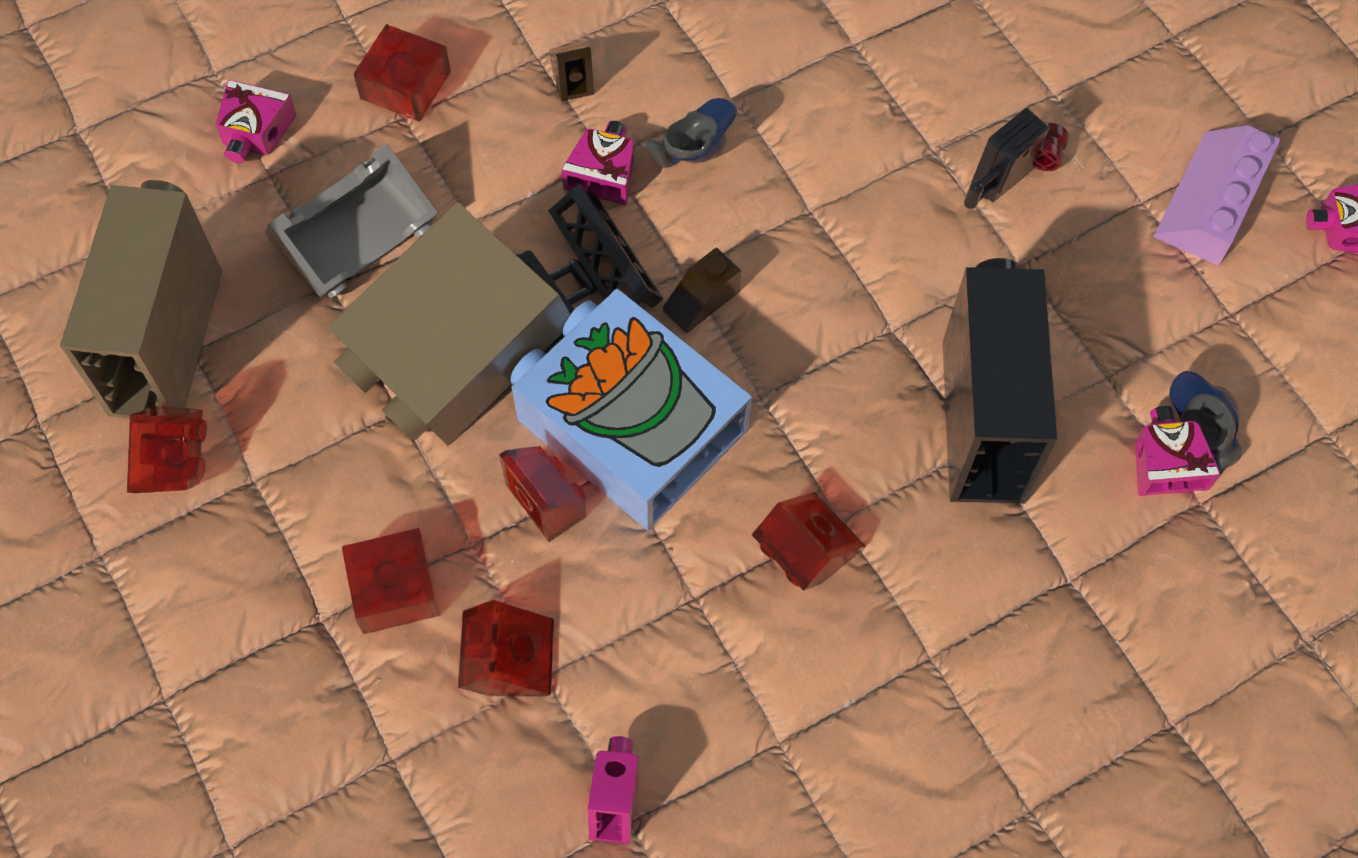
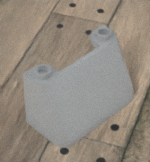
[265,143,439,299]

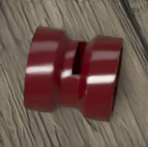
[1033,122,1070,171]

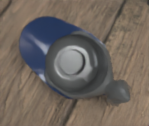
[642,98,737,168]
[1169,371,1243,475]

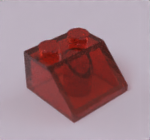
[127,405,207,494]
[499,446,587,542]
[752,492,866,591]
[458,600,554,697]

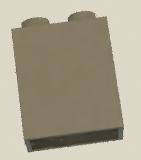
[60,180,222,424]
[328,201,571,446]

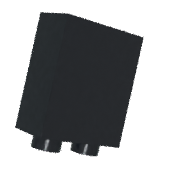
[943,258,1057,504]

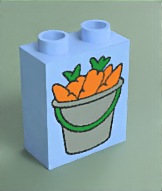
[510,289,752,531]

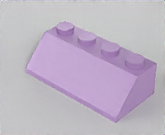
[1153,125,1281,266]

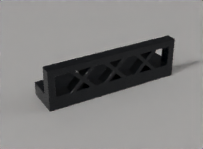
[548,184,664,308]

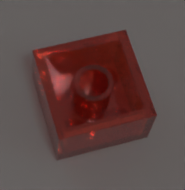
[353,24,451,122]
[341,528,440,634]

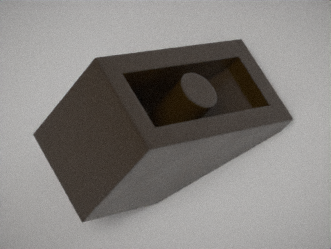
[550,42,594,102]
[663,247,741,334]

